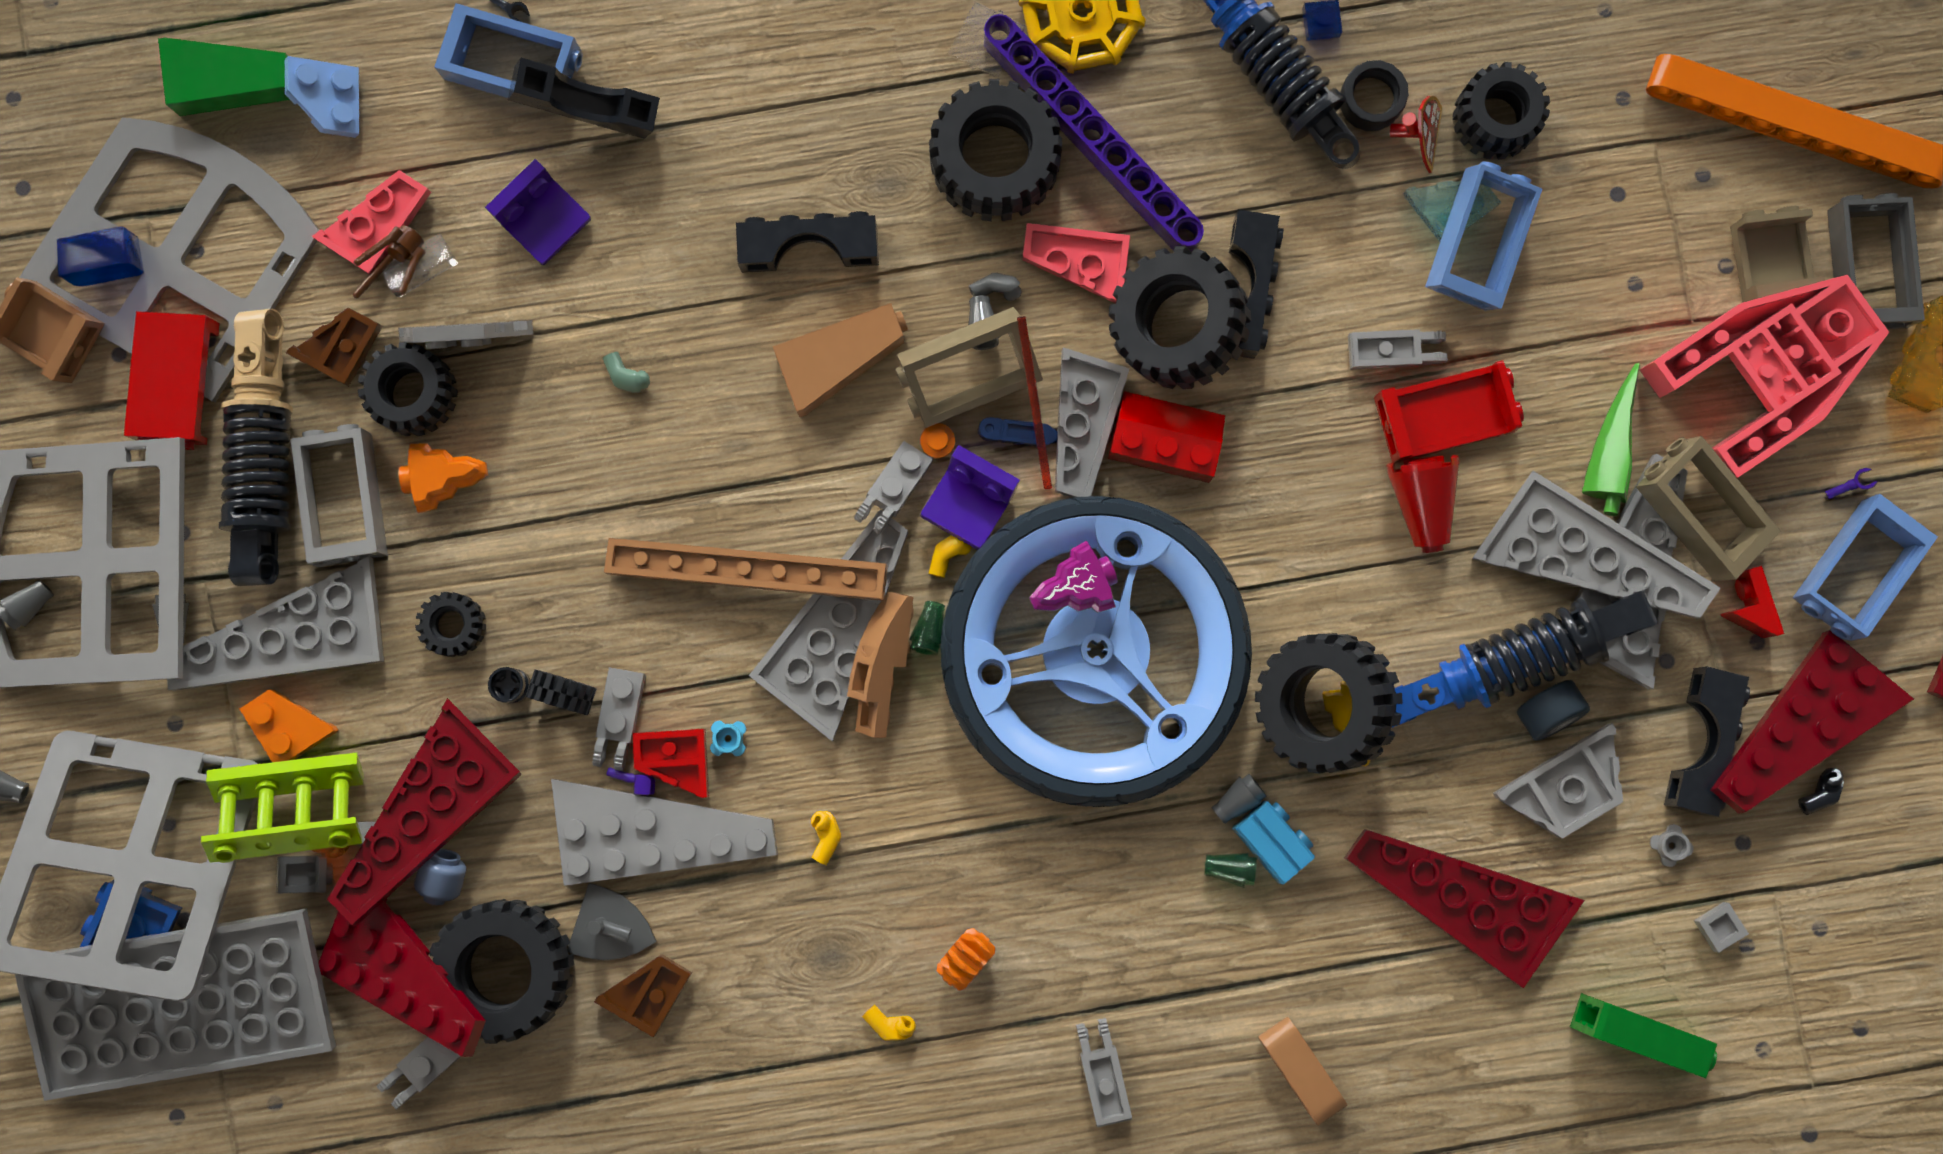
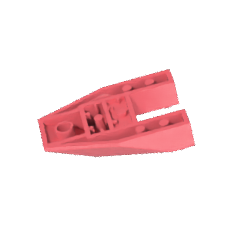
[1640,275,1889,478]

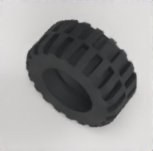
[929,79,1062,222]
[1108,246,1251,389]
[1255,633,1403,774]
[429,899,575,1044]

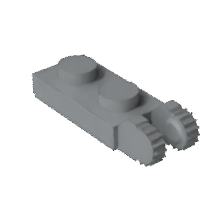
[1348,329,1448,370]
[854,441,933,535]
[592,667,646,771]
[1076,1018,1132,1128]
[376,1037,461,1109]

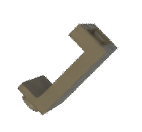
[1730,205,1825,302]

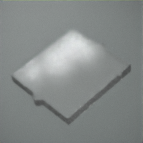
[948,2,1025,79]

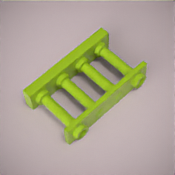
[201,752,364,863]

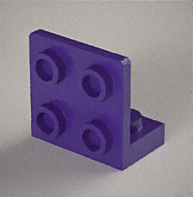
[485,159,591,265]
[920,445,1020,550]

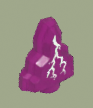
[1029,541,1118,613]

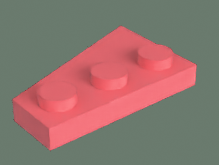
[312,170,432,274]
[1022,223,1130,304]

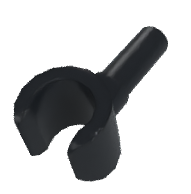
[490,0,530,22]

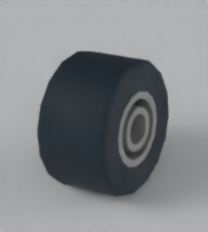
[1517,680,1590,741]

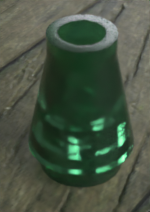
[909,601,945,655]
[1204,853,1257,888]

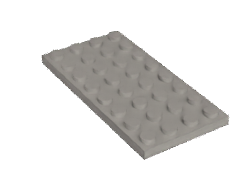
[15,908,336,1101]

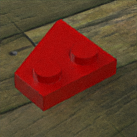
[632,729,709,798]

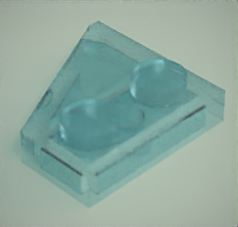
[1403,180,1501,242]

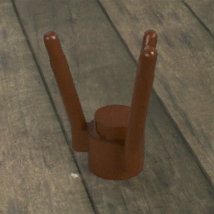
[353,225,426,299]

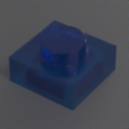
[1302,0,1343,41]

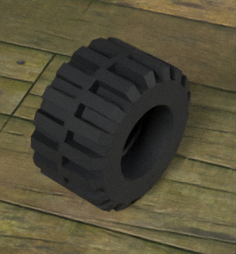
[1452,62,1550,160]
[358,342,458,436]

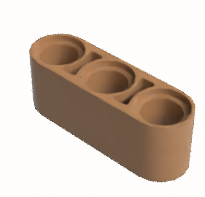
[1258,1016,1348,1126]

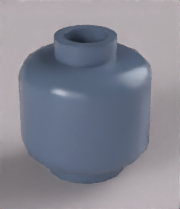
[414,849,467,905]

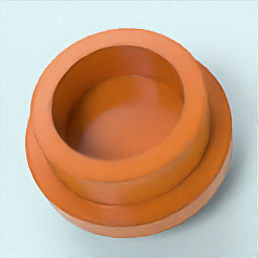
[920,423,955,459]

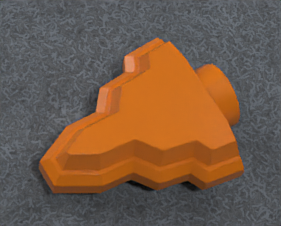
[399,443,488,513]

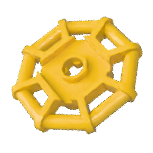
[1018,0,1146,74]

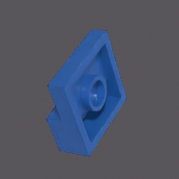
[80,880,182,947]

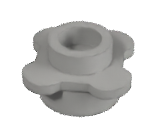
[1650,824,1693,867]

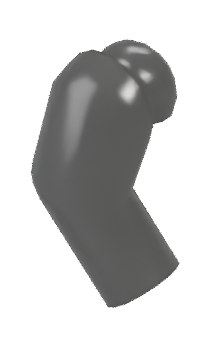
[968,273,1022,301]

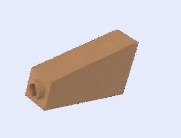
[773,303,908,418]

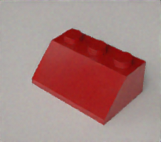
[1108,391,1226,483]

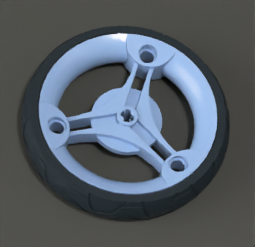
[941,496,1252,807]

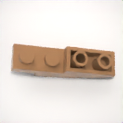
[847,592,914,738]

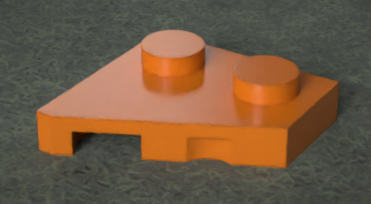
[239,689,339,762]

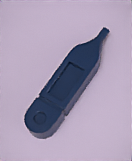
[977,417,1057,447]

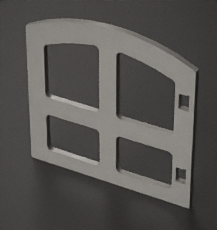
[19,117,319,402]
[0,437,185,688]

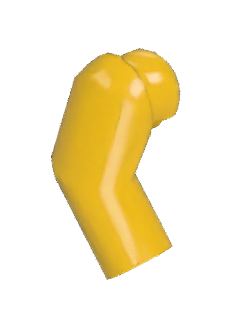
[928,535,972,578]
[811,811,841,866]
[862,1004,916,1041]

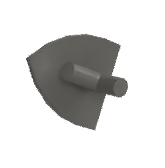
[567,883,657,960]

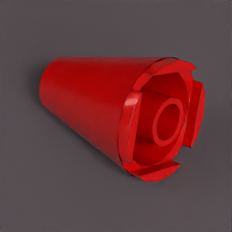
[1386,455,1459,553]

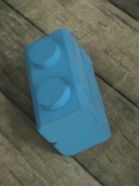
[1232,801,1315,885]

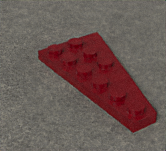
[1711,630,1914,814]
[327,698,522,927]
[1344,829,1585,989]
[319,899,486,1057]

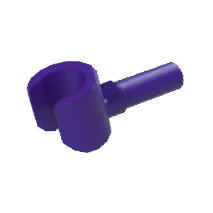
[1825,468,1878,499]
[606,767,655,795]

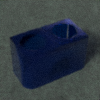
[56,226,144,286]

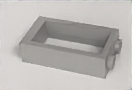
[291,424,388,567]

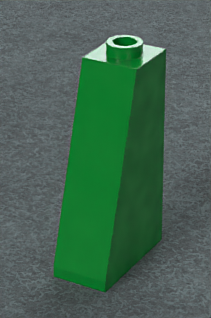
[158,37,290,116]
[1570,993,1717,1078]

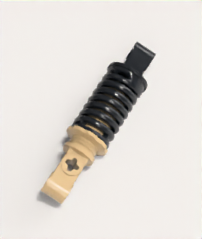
[219,309,293,586]

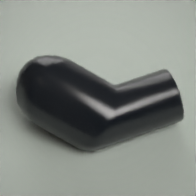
[1798,767,1844,815]

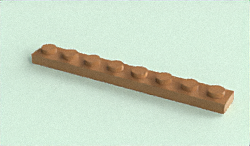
[604,538,888,601]

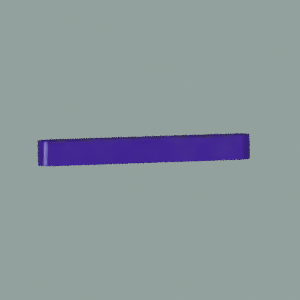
[984,14,1204,252]

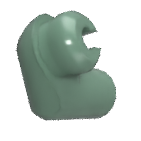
[602,352,650,393]

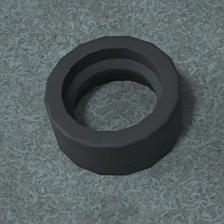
[1340,60,1409,131]

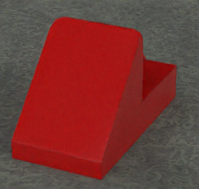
[1720,566,1785,638]

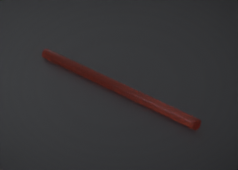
[1017,316,1052,489]

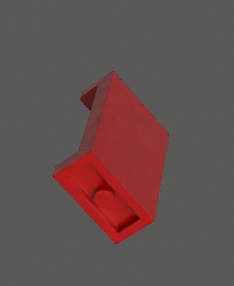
[124,311,220,450]
[1374,360,1524,463]

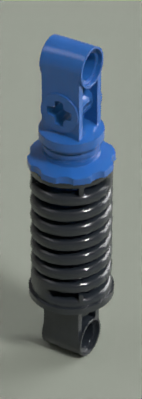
[1203,0,1361,169]
[1392,590,1658,728]

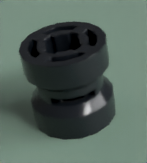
[488,667,531,704]

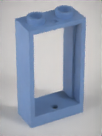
[434,3,583,98]
[1425,161,1542,311]
[1793,494,1938,641]

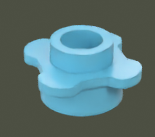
[710,721,746,756]

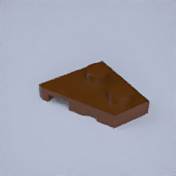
[286,308,383,387]
[594,954,693,1037]

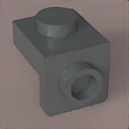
[276,855,333,894]

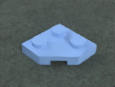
[285,56,359,138]

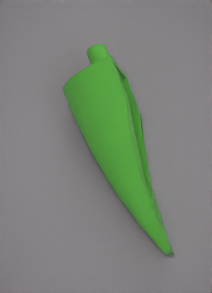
[1582,363,1640,516]

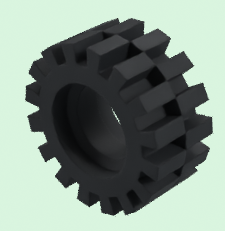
[415,592,486,657]
[526,669,597,715]

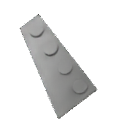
[1055,347,1130,498]

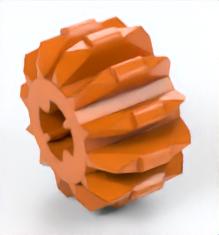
[937,928,995,991]

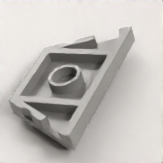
[398,320,533,349]
[1493,723,1623,839]

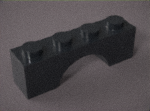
[508,57,660,139]
[1228,209,1284,359]
[736,211,879,273]
[1664,666,1750,817]

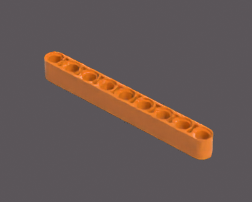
[1646,54,1943,189]

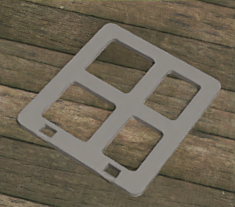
[0,731,258,1002]

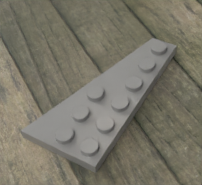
[1569,453,1688,690]
[1472,471,1721,619]
[749,509,908,741]
[167,556,384,691]
[551,779,778,886]

